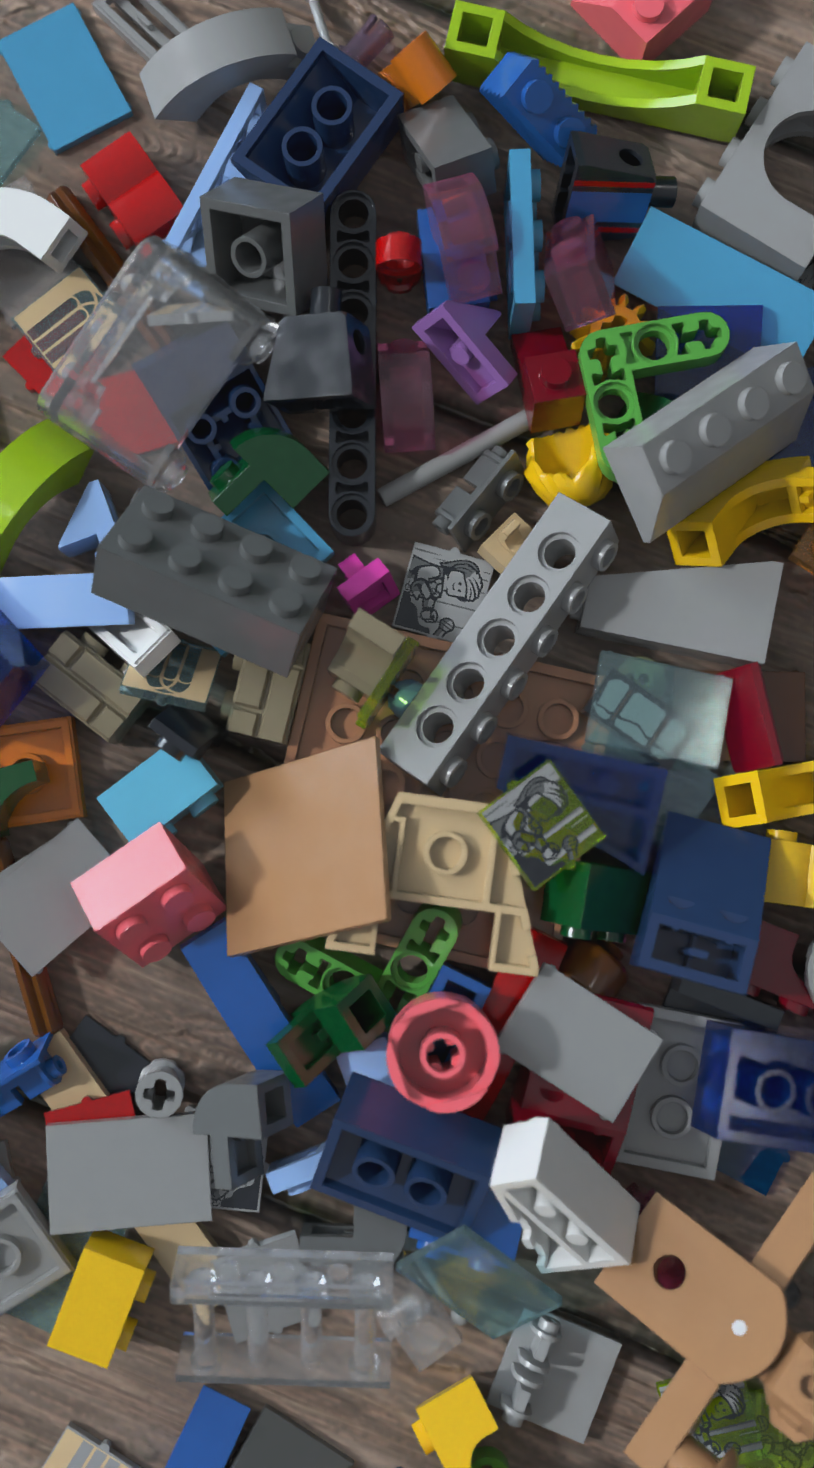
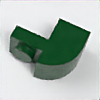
[208,427,330,516]
[266,973,397,1088]

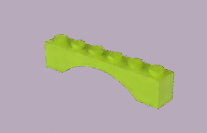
[444,0,756,143]

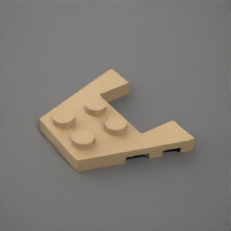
[325,792,539,977]

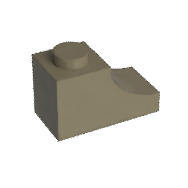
[327,608,406,704]

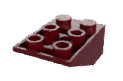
[505,992,654,1175]

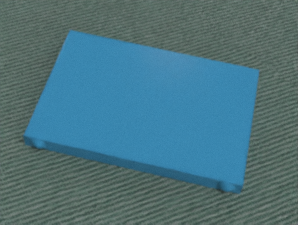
[0,3,133,155]

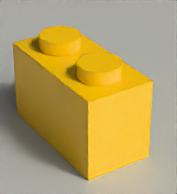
[47,1230,157,1369]

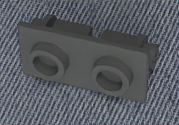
[432,445,526,552]

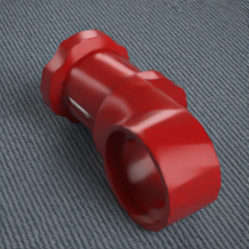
[375,231,423,294]

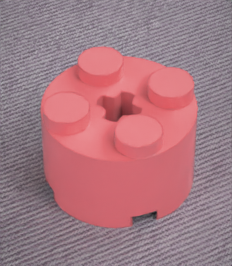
[386,991,500,1113]

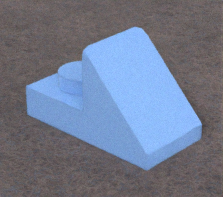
[58,479,119,557]

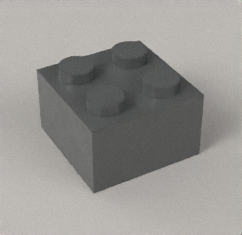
[200,177,328,316]

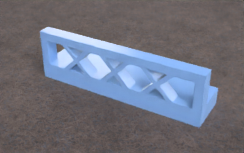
[155,82,267,303]

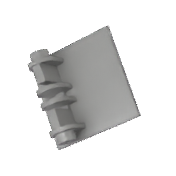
[485,1301,622,1444]

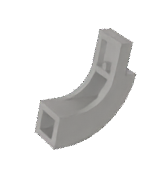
[139,7,316,122]

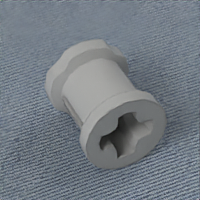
[135,1058,185,1119]

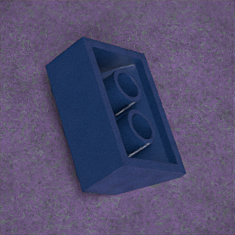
[230,37,404,231]
[310,1071,503,1247]

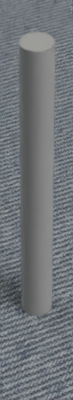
[377,409,529,507]

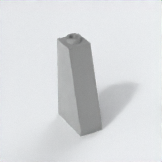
[569,561,784,667]

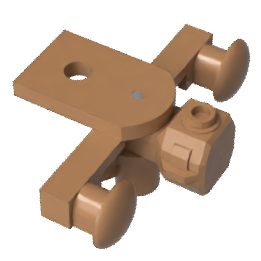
[594,1171,814,1468]

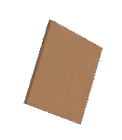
[224,736,391,958]

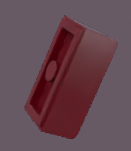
[711,661,784,773]

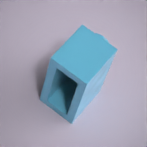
[96,749,224,842]

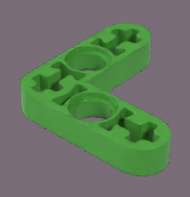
[578,312,730,483]
[274,903,463,1033]

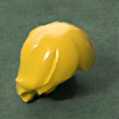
[523,423,613,507]

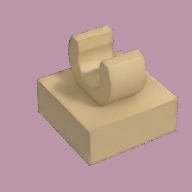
[477,512,533,574]

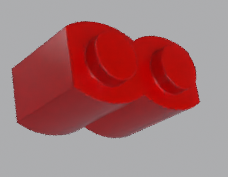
[80,131,183,259]

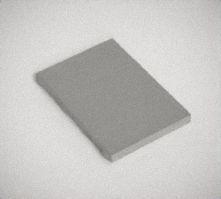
[0,818,110,977]
[497,962,663,1123]

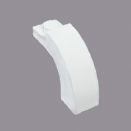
[0,187,88,274]

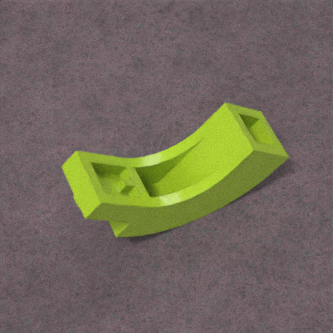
[0,414,97,574]

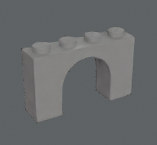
[691,41,814,281]

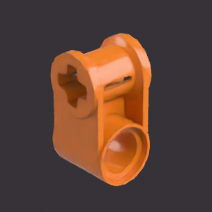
[377,30,457,112]

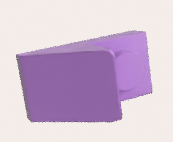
[412,300,518,405]

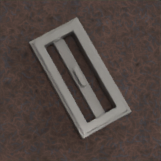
[92,0,189,63]

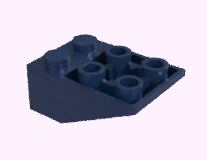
[133,321,293,491]
[629,811,772,995]

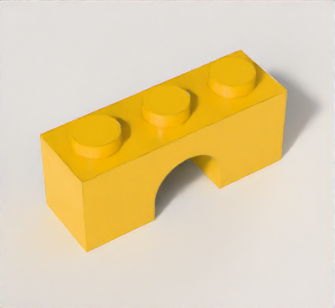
[411,1374,499,1468]

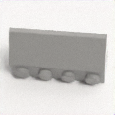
[603,341,814,543]

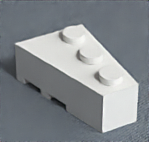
[490,1117,640,1274]

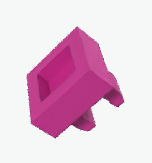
[336,553,400,615]

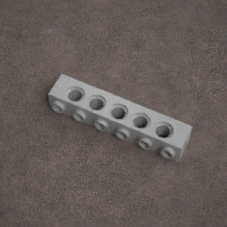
[380,492,619,796]

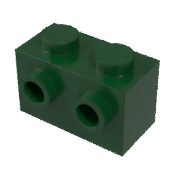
[540,858,652,943]

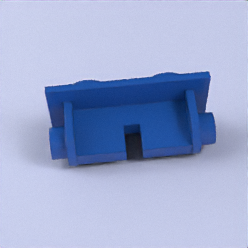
[0,1032,67,1117]

